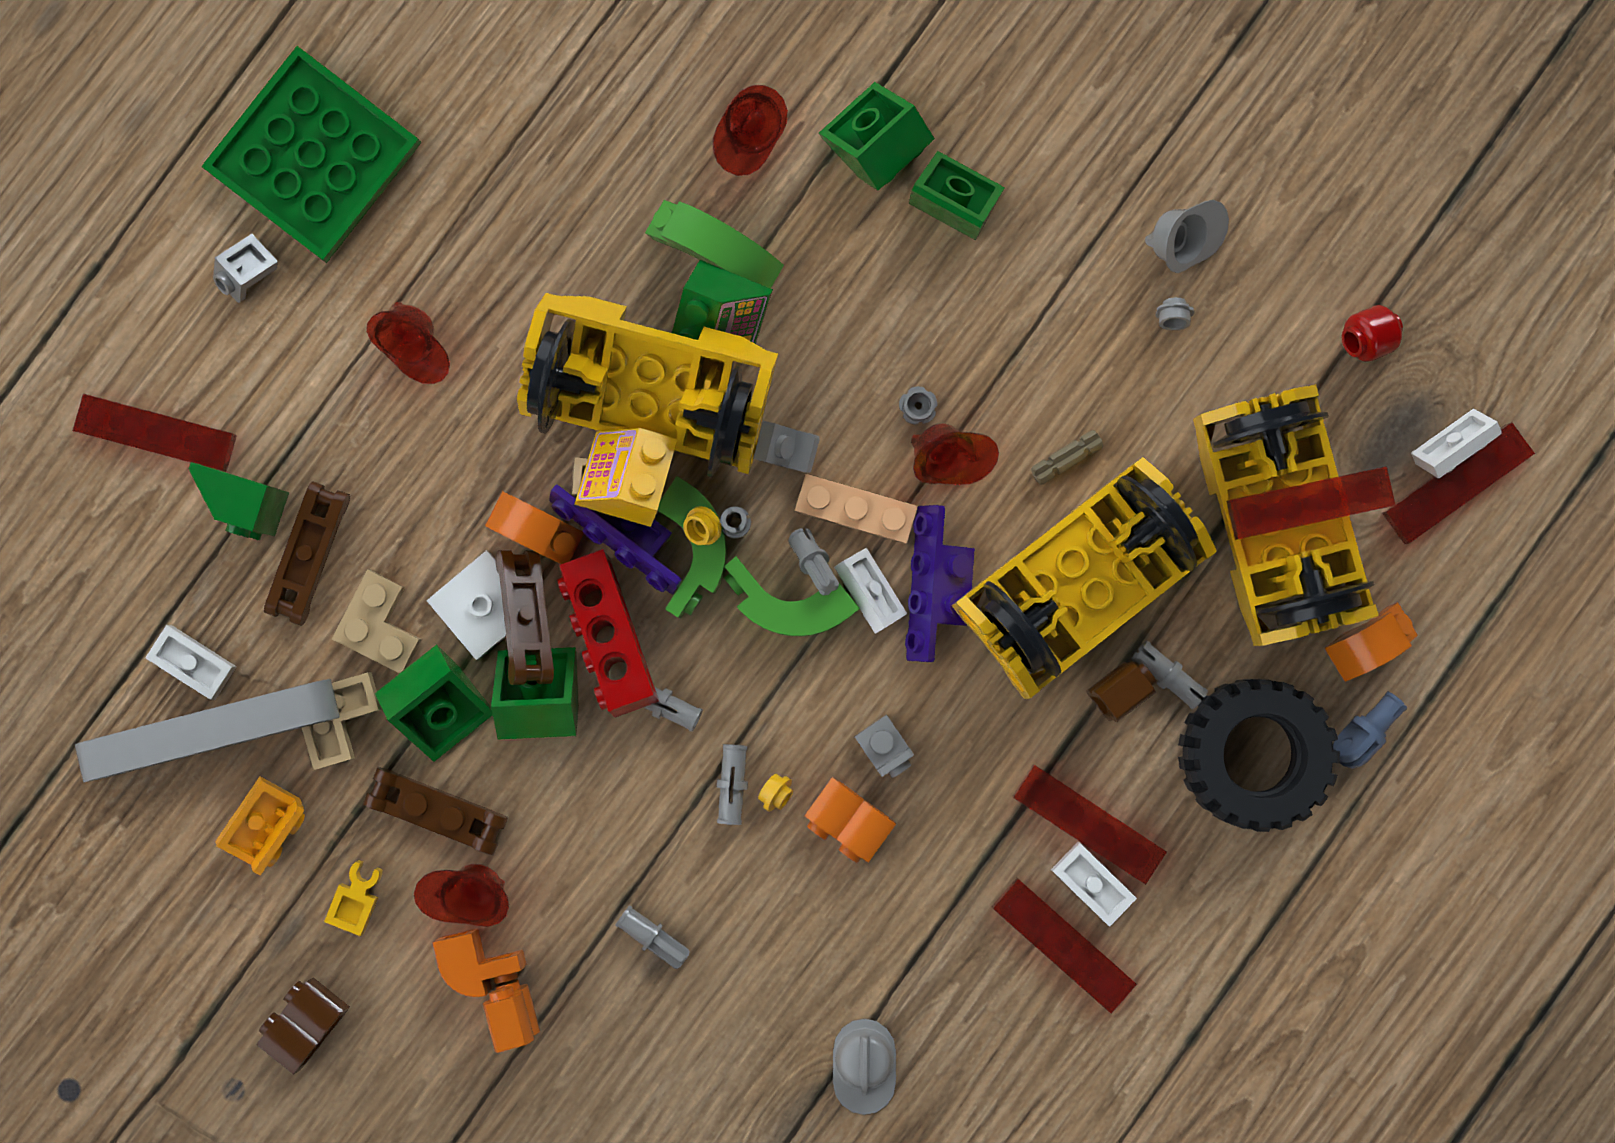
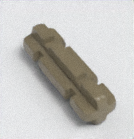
[1031,430,1104,485]

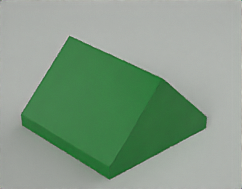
[909,151,1005,240]

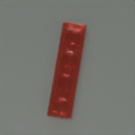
[72,394,237,472]
[1382,422,1535,544]
[1226,466,1396,540]
[1012,764,1167,885]
[991,878,1137,1014]

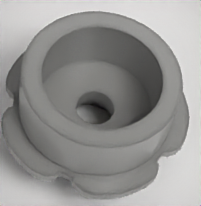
[1156,297,1194,330]
[899,386,937,425]

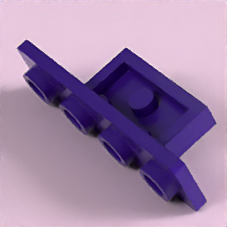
[549,484,682,595]
[905,505,975,662]

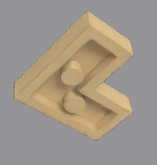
[332,569,422,674]
[302,672,382,770]

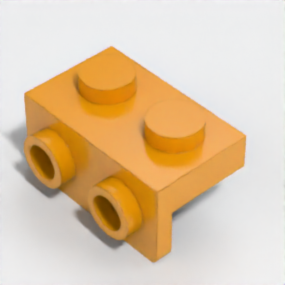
[215,776,305,875]

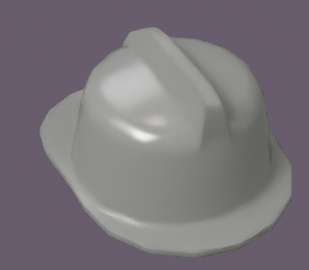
[1145,200,1229,273]
[833,1019,896,1115]

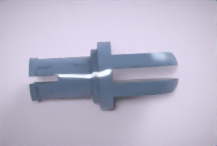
[1333,691,1407,769]

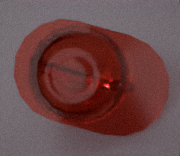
[712,85,788,176]
[366,302,450,384]
[911,423,999,485]
[414,864,509,927]

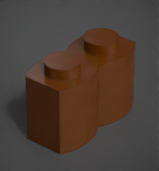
[1086,662,1157,722]
[256,978,350,1075]

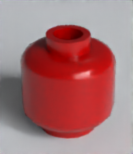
[1341,305,1403,362]

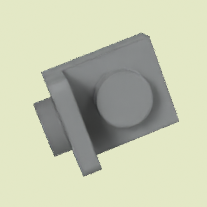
[213,234,278,303]
[753,421,820,473]
[854,714,914,778]

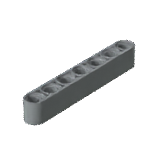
[74,679,340,783]

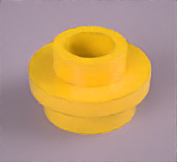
[683,506,722,545]
[758,774,793,812]

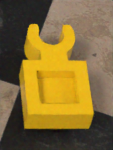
[324,860,382,936]

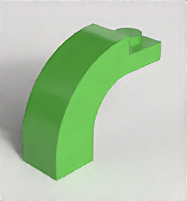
[645,200,784,289]
[658,476,727,619]
[724,556,860,636]

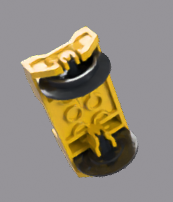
[517,293,778,478]
[1193,384,1379,646]
[951,457,1217,699]

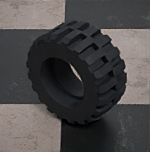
[1178,679,1340,832]

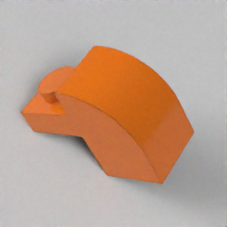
[485,491,584,564]
[1324,602,1418,682]
[433,928,527,997]

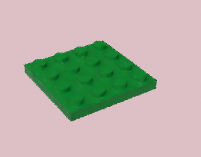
[201,46,422,264]

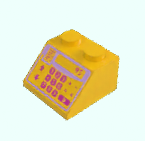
[575,428,678,527]

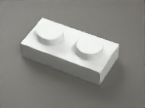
[1411,408,1502,479]
[834,548,907,634]
[145,625,237,700]
[1051,842,1137,927]

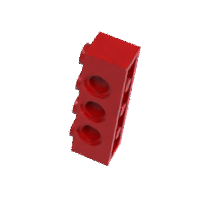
[557,549,659,718]

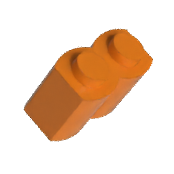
[804,776,896,863]
[483,979,540,1053]

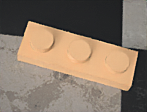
[795,474,918,544]

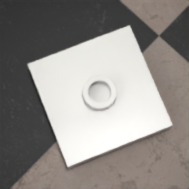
[426,550,506,660]

